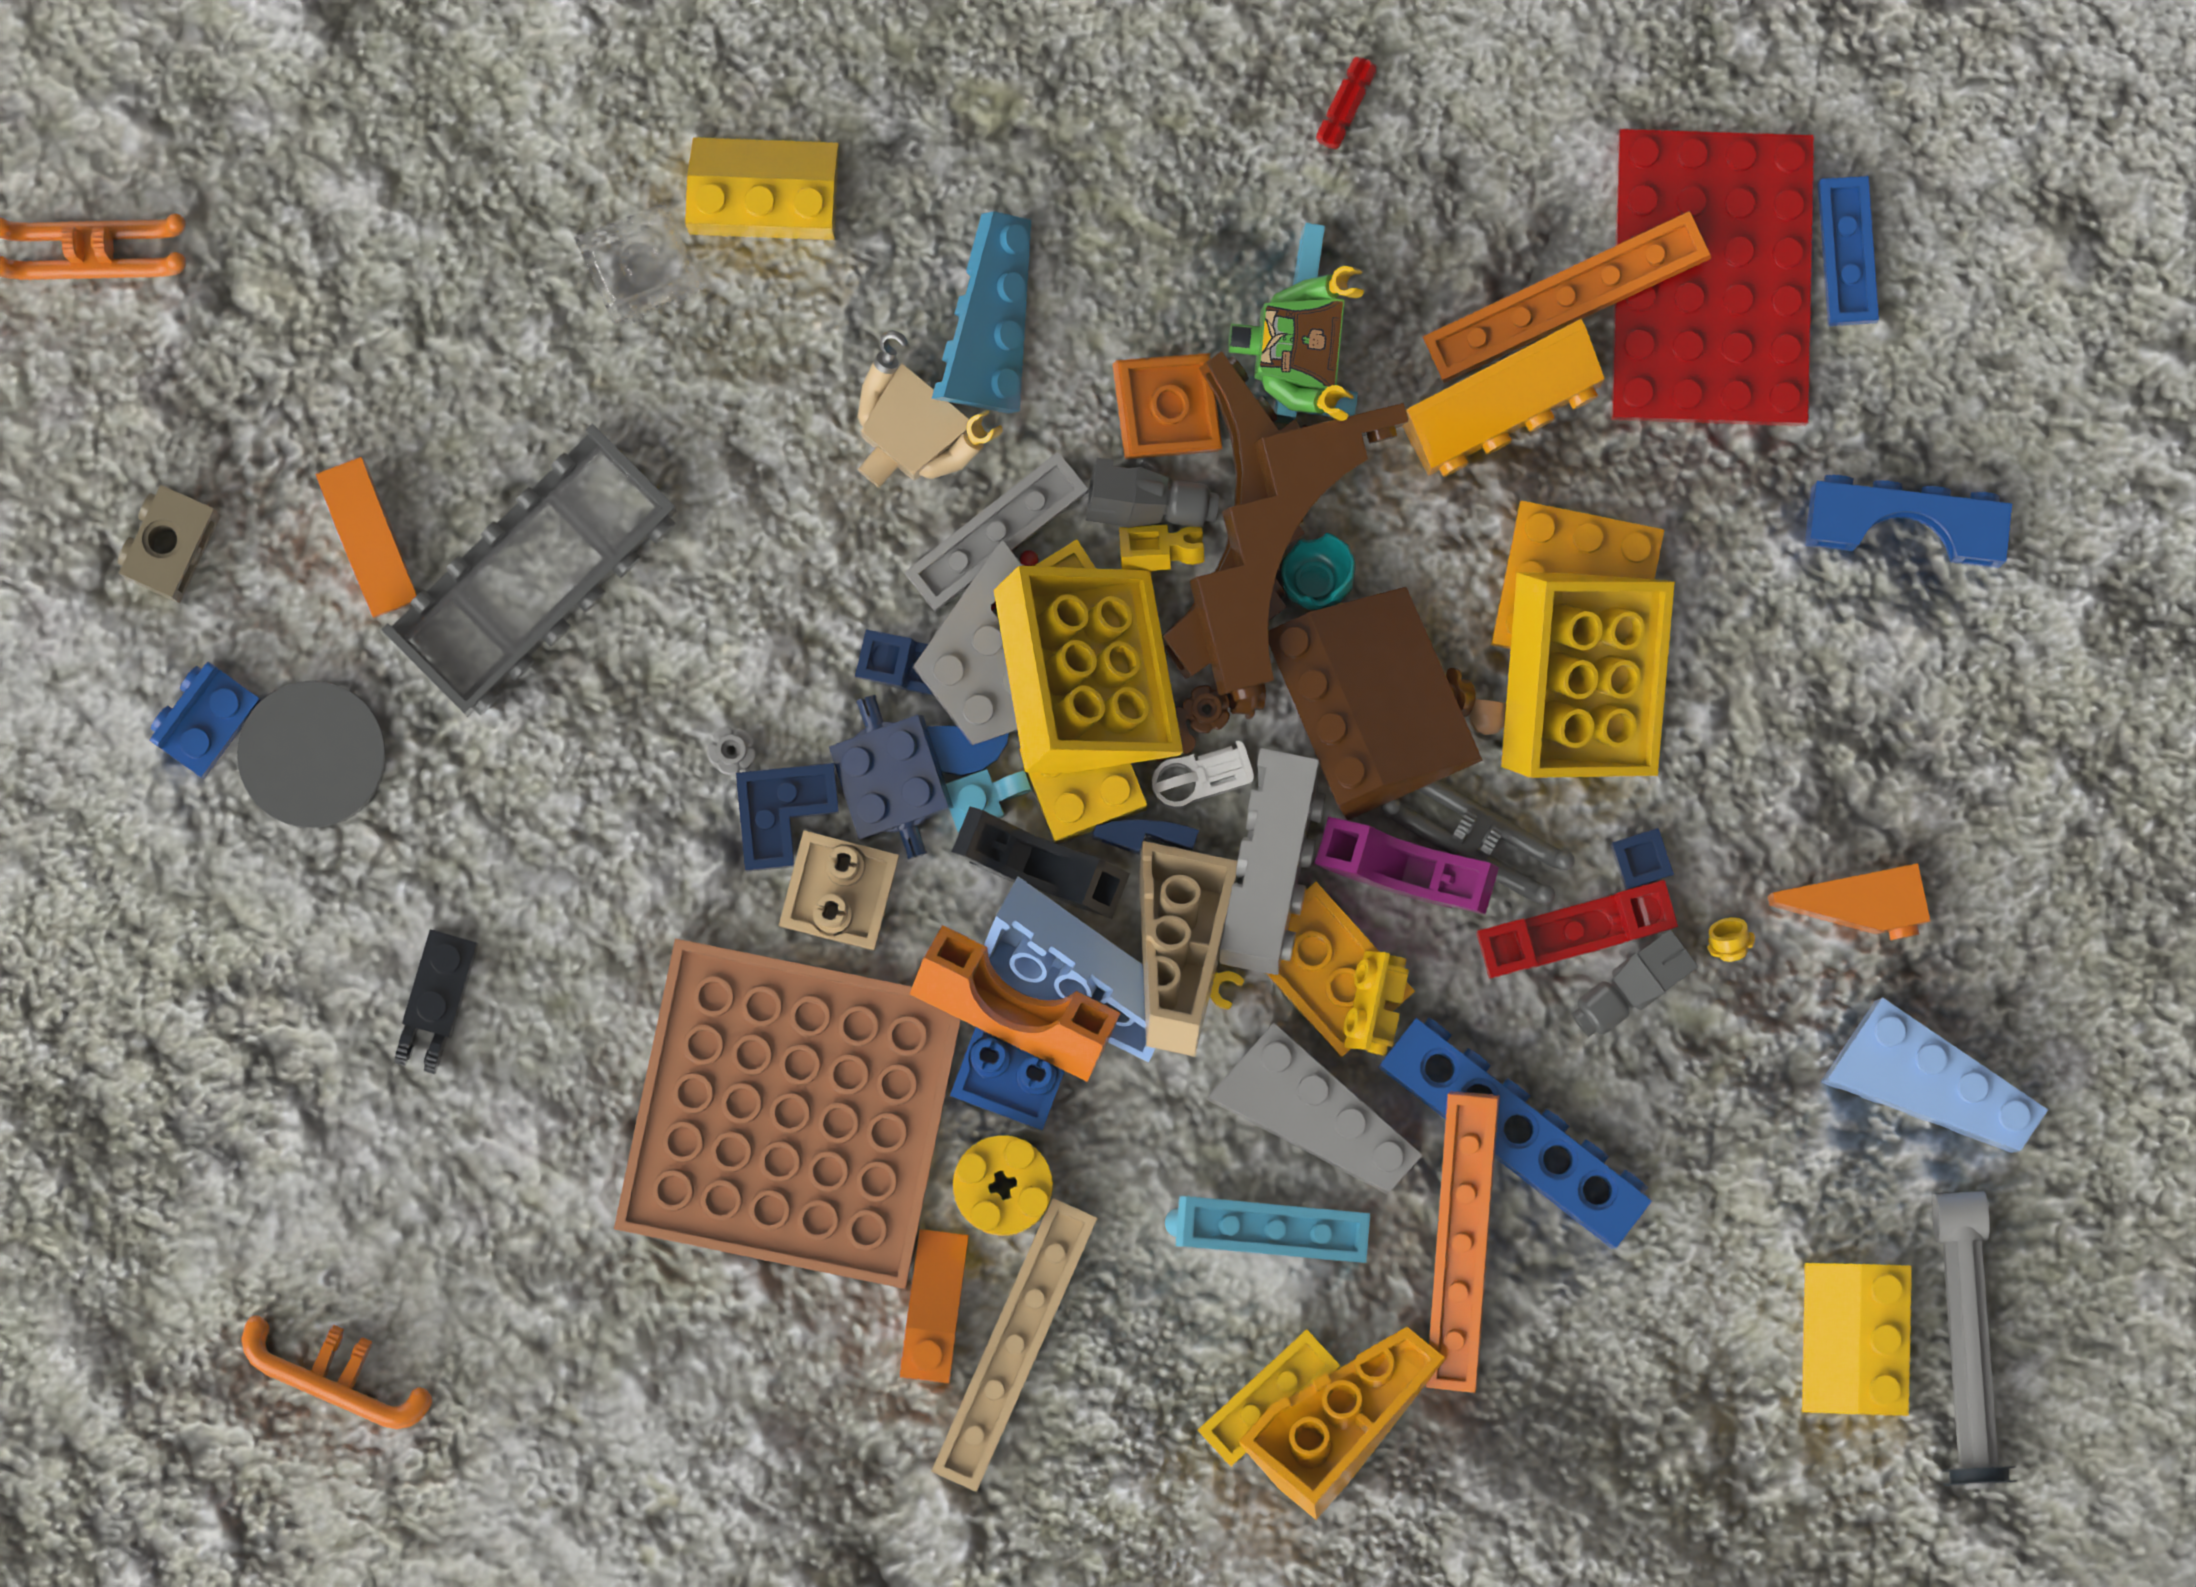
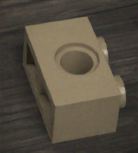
[117,484,221,604]

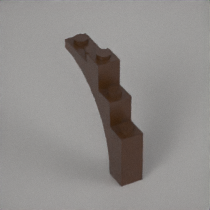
[1162,351,1307,679]

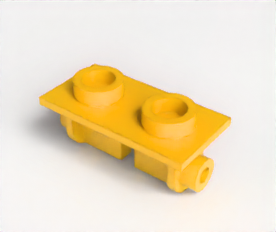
[1344,951,1409,1056]

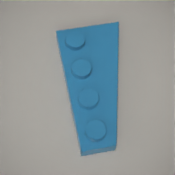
[932,211,1031,413]

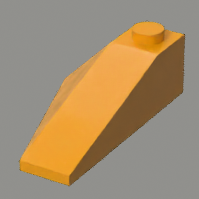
[1239,1326,1445,1520]

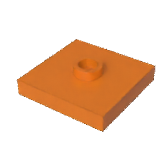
[1112,353,1223,459]

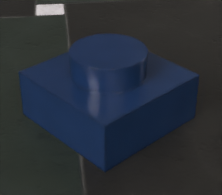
[1610,828,1674,890]

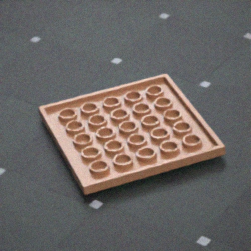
[614,938,961,1289]

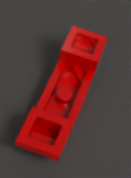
[1476,880,1678,979]

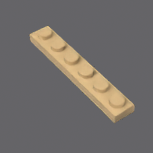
[931,1198,1098,1492]

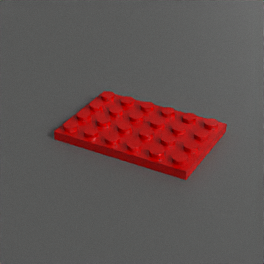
[1611,129,1814,426]

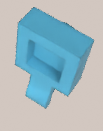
[946,769,1032,833]

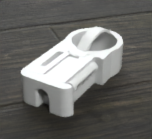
[1152,741,1254,809]

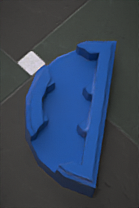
[927,726,1009,776]

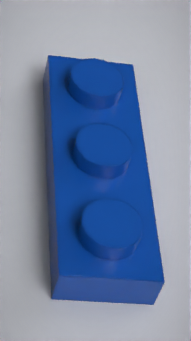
[1818,176,1879,326]

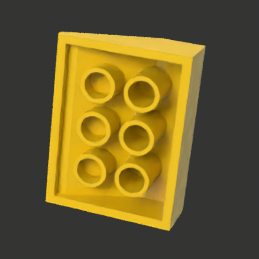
[994,566,1183,773]
[1501,572,1675,778]

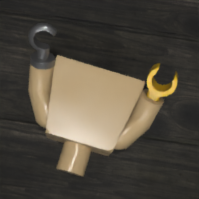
[857,330,1003,488]

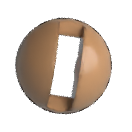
[1469,699,1506,735]

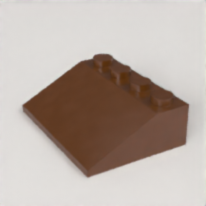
[1268,586,1483,821]

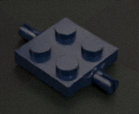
[829,695,954,860]

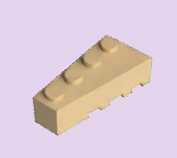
[1139,841,1238,1057]

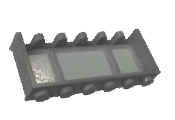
[381,423,677,717]

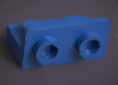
[149,661,261,779]

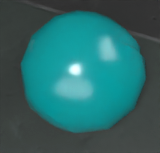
[1280,533,1356,610]

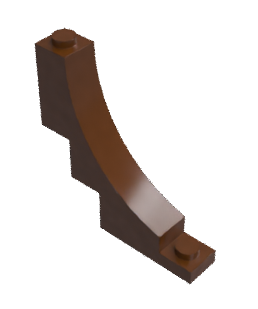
[1190,403,1409,701]

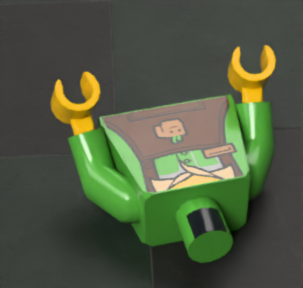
[1228,266,1364,421]

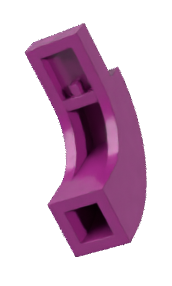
[1315,816,1499,915]

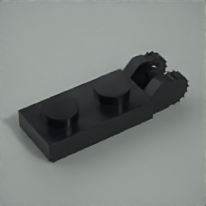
[394,929,479,1074]

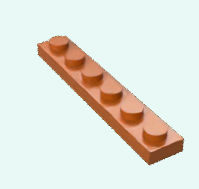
[1422,211,1711,383]
[1426,1091,1500,1393]

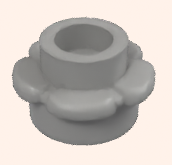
[707,727,756,775]

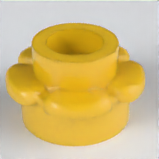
[1707,917,1756,962]

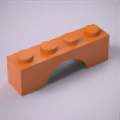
[910,925,1121,1082]

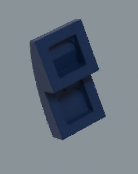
[855,629,935,697]
[1093,820,1199,855]

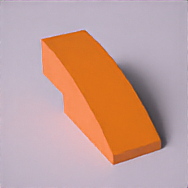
[315,457,417,618]

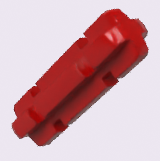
[1316,56,1377,150]

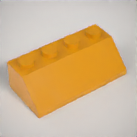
[1402,319,1605,477]

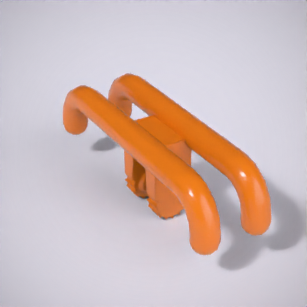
[0,213,186,280]
[241,1315,433,1430]

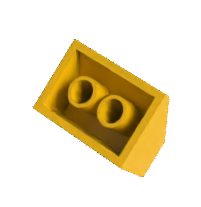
[685,137,839,240]
[1801,1263,1912,1416]

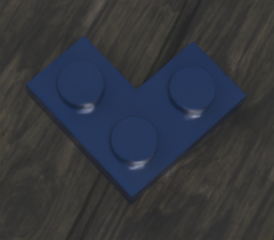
[736,763,839,872]

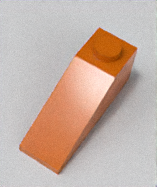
[1767,863,1931,941]
[899,1229,969,1383]

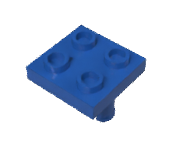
[950,1027,1065,1131]

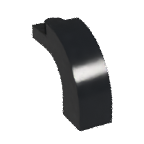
[951,806,1130,919]

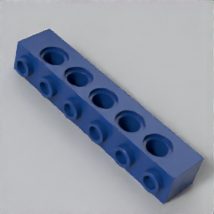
[1378,1018,1652,1249]

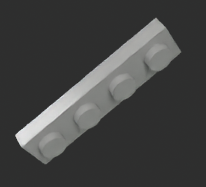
[905,452,1089,613]

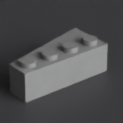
[1220,748,1326,975]
[1207,1023,1422,1194]

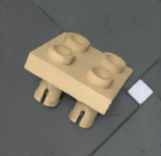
[779,830,899,951]

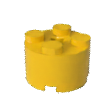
[953,1135,1053,1236]

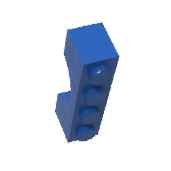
[1805,475,2012,568]

